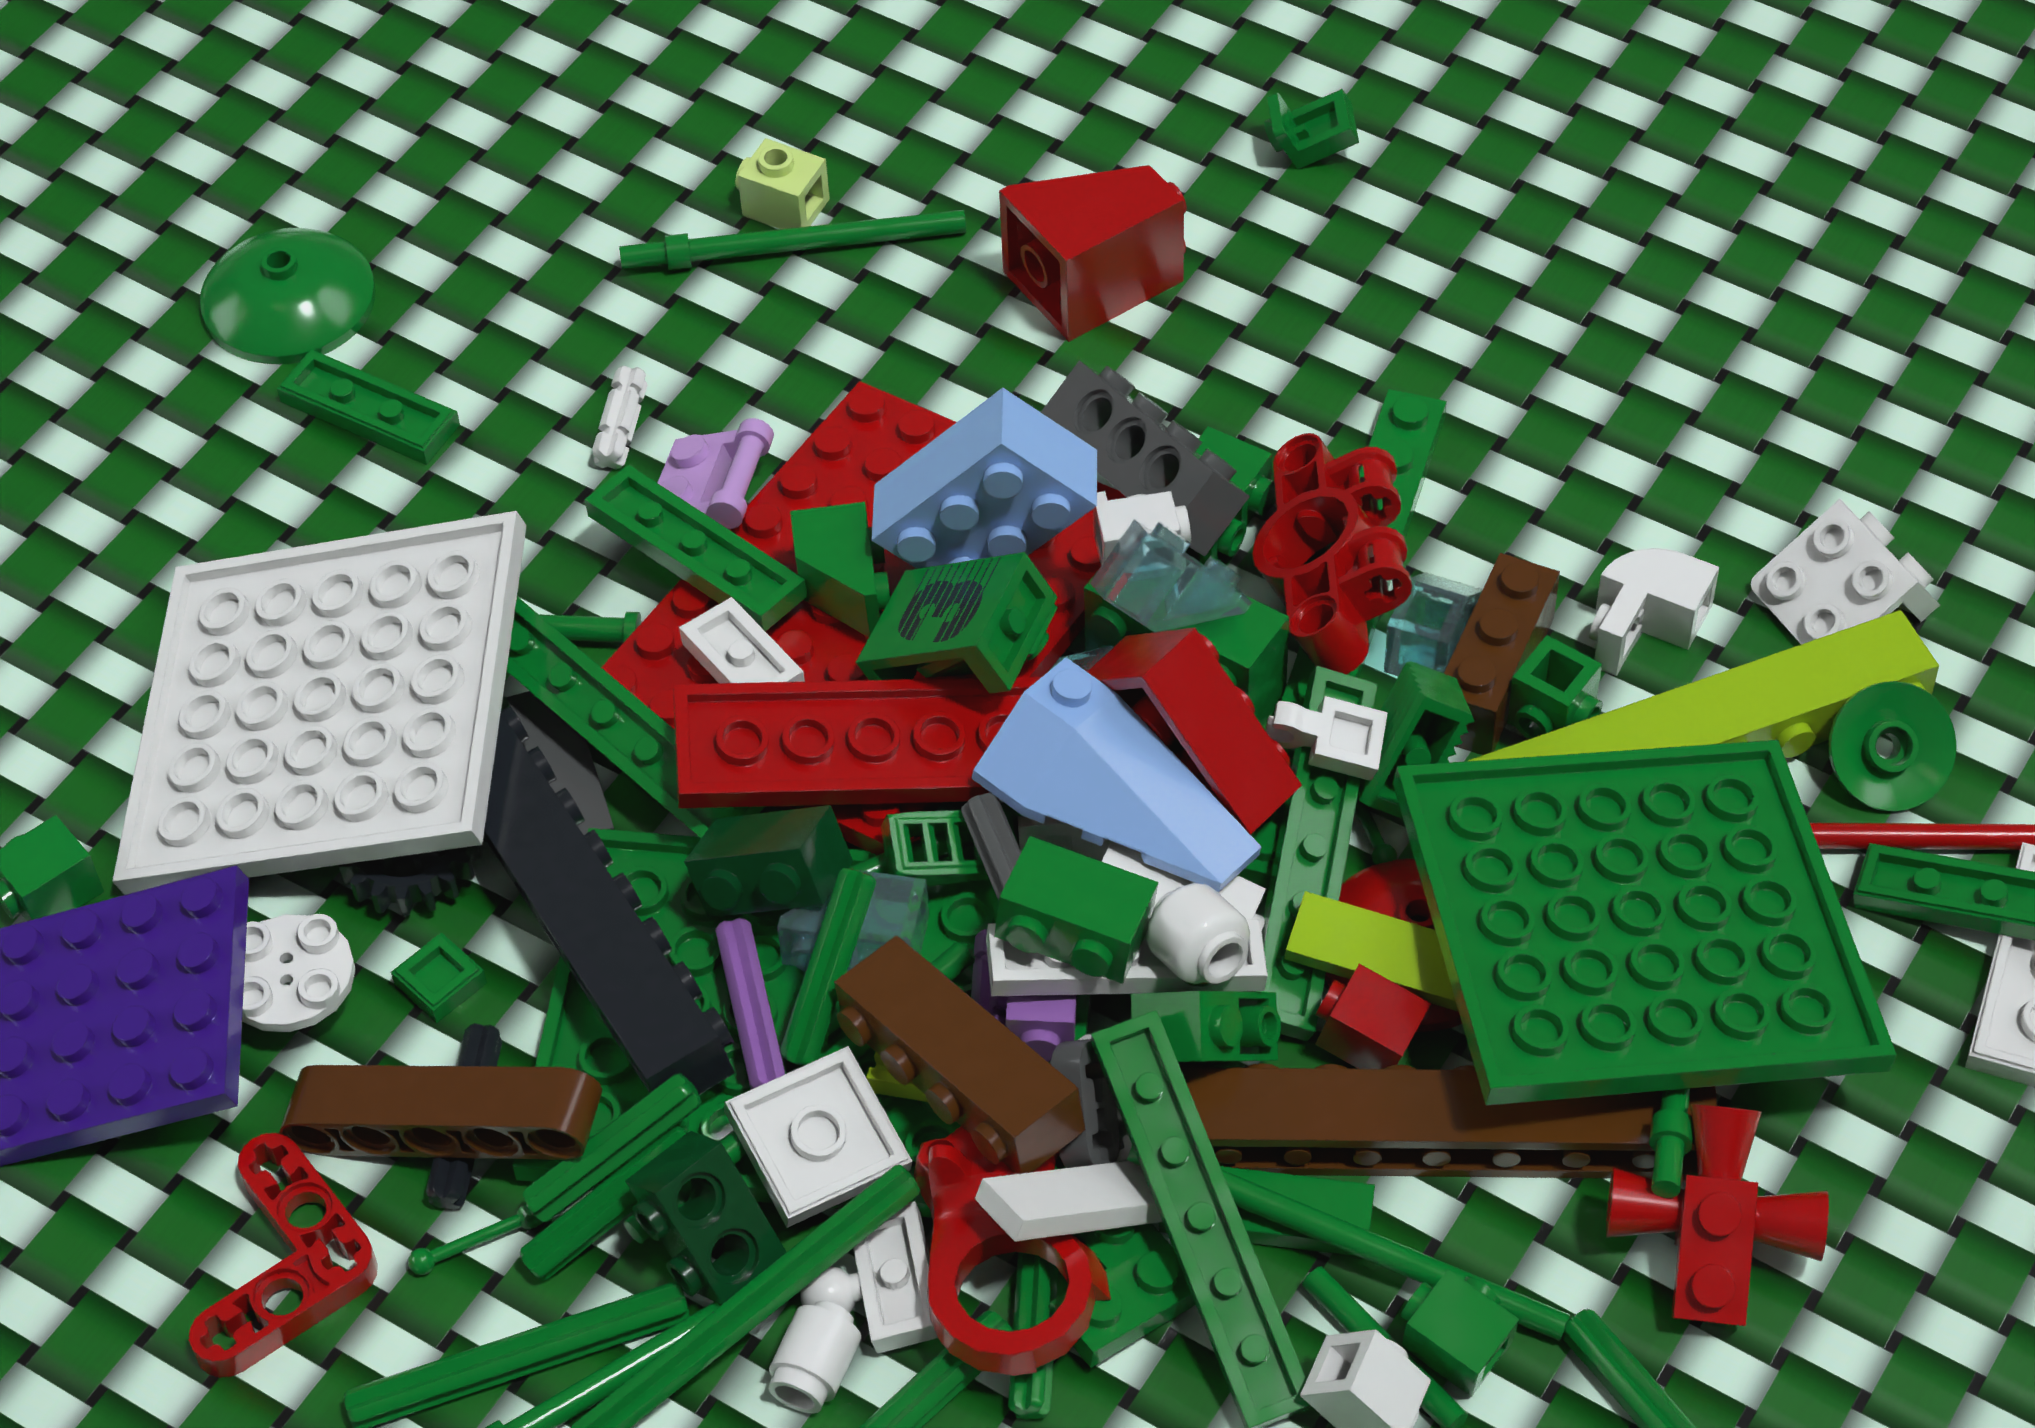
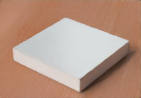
[724,1046,913,1228]

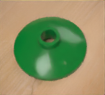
[1829,681,1957,811]

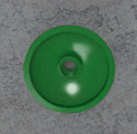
[200,228,376,364]

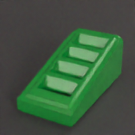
[881,809,1017,890]

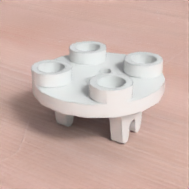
[242,914,356,1032]

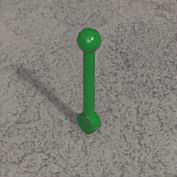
[1355,795,1397,864]
[408,1204,544,1276]

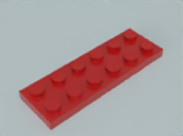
[673,677,1041,809]

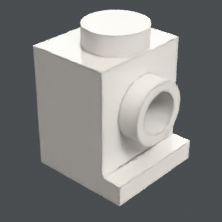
[1093,491,1191,583]

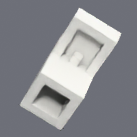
[1589,548,1719,676]

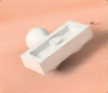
[800,1201,938,1354]

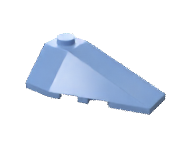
[972,657,1262,892]

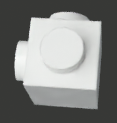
[1300,1330,1431,1428]

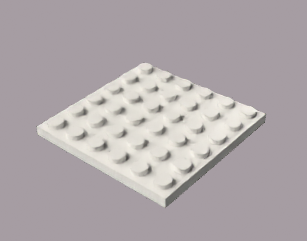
[112,511,527,895]

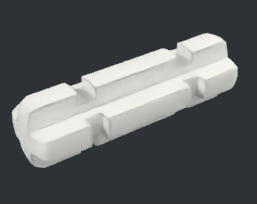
[592,366,647,470]

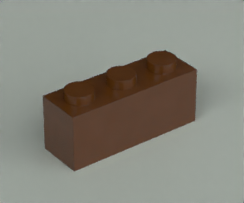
[1444,553,1560,755]

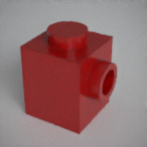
[1315,964,1431,1069]

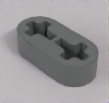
[1050,1039,1120,1168]

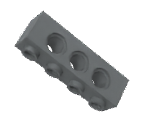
[1041,360,1250,556]

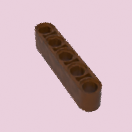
[279,1065,603,1160]

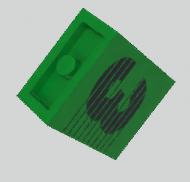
[855,552,1057,694]

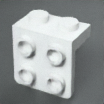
[1751,499,1940,644]

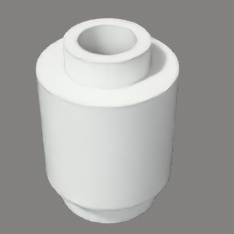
[768,1301,861,1413]

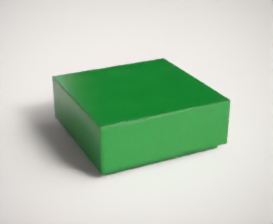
[391,932,487,1023]

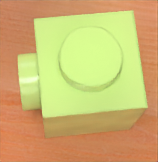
[735,138,830,229]

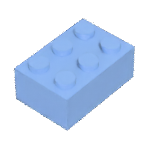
[871,388,1097,569]

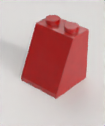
[999,165,1187,342]

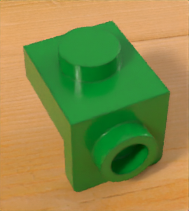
[1264,89,1359,169]

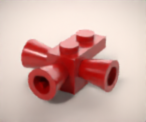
[1606,1104,1829,1326]

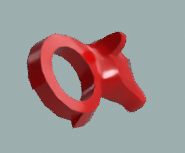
[914,1126,1111,1376]

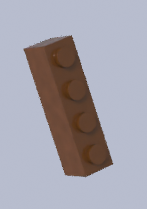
[834,935,1086,1174]

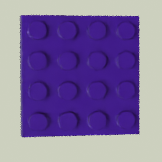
[0,865,249,1166]

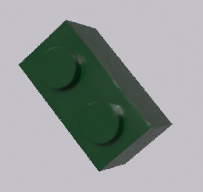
[684,805,853,917]

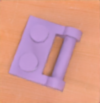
[658,418,774,529]

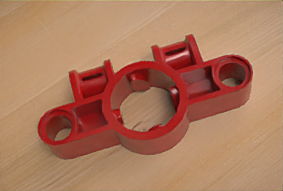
[1253,433,1412,675]

